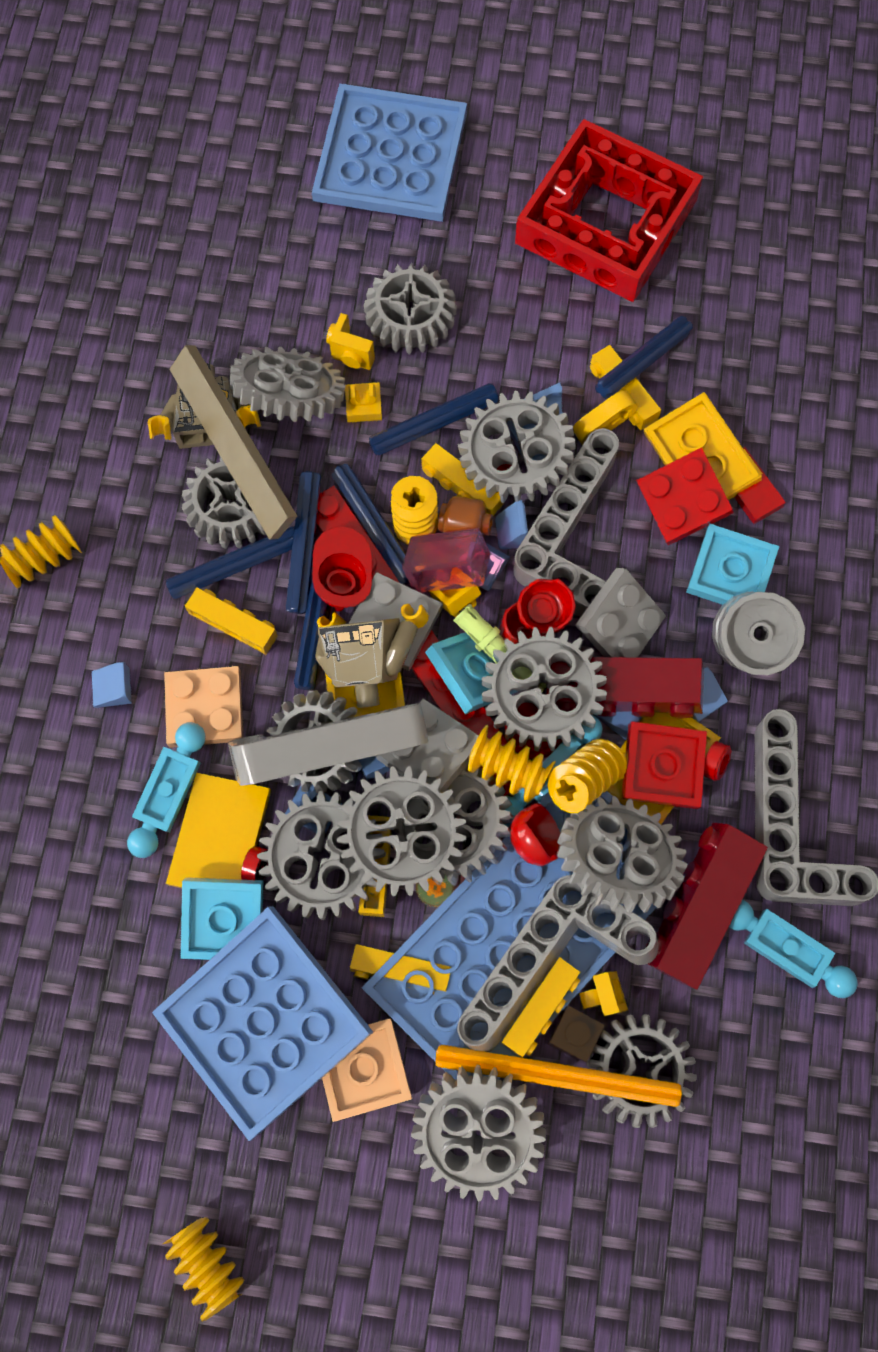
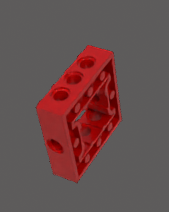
[515,119,703,303]

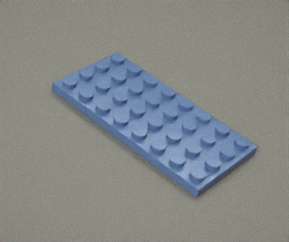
[362,791,688,1080]

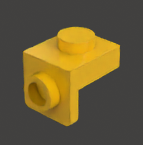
[326,313,375,370]

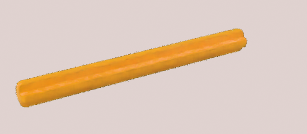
[435,1045,682,1107]

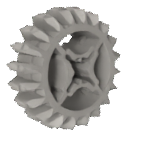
[364,262,457,355]
[182,456,266,549]
[267,690,362,794]
[586,1014,697,1128]

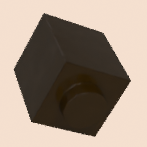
[547,1006,605,1063]

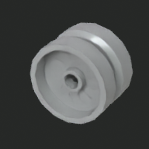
[712,591,805,675]

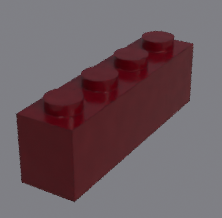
[546,657,704,718]
[646,822,768,990]

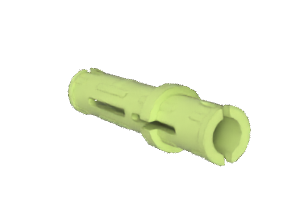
[453,604,546,692]

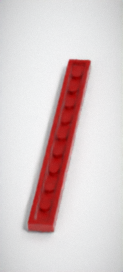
[316,486,511,796]

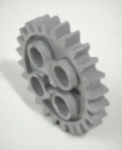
[229,347,345,422]
[458,391,576,503]
[482,627,607,751]
[392,765,514,886]
[337,766,466,896]
[257,791,386,920]
[557,796,687,914]
[411,1065,546,1201]

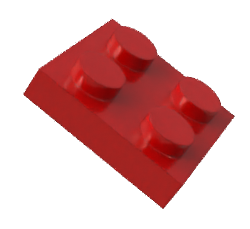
[636,447,734,545]
[622,721,707,809]

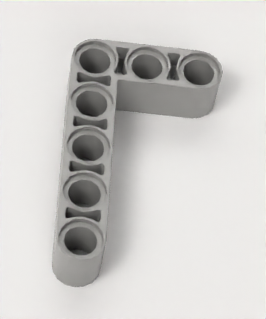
[513,428,619,617]
[228,703,429,786]
[755,709,878,906]
[457,875,658,1052]

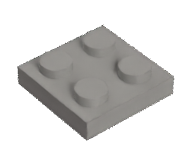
[575,568,666,658]
[349,572,443,671]
[376,699,479,793]

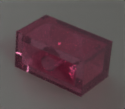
[402,528,491,593]

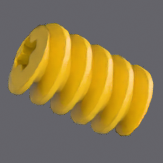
[391,476,438,546]
[0,515,82,589]
[468,725,556,803]
[547,739,627,813]
[162,1217,244,1322]

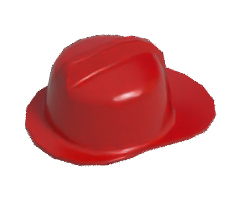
[312,526,372,612]

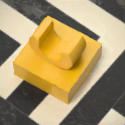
[345,382,382,422]
[429,569,481,618]
[579,971,628,1016]

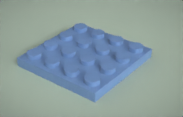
[312,83,467,222]
[152,906,373,1141]

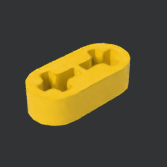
[573,390,638,445]

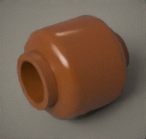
[438,496,493,546]

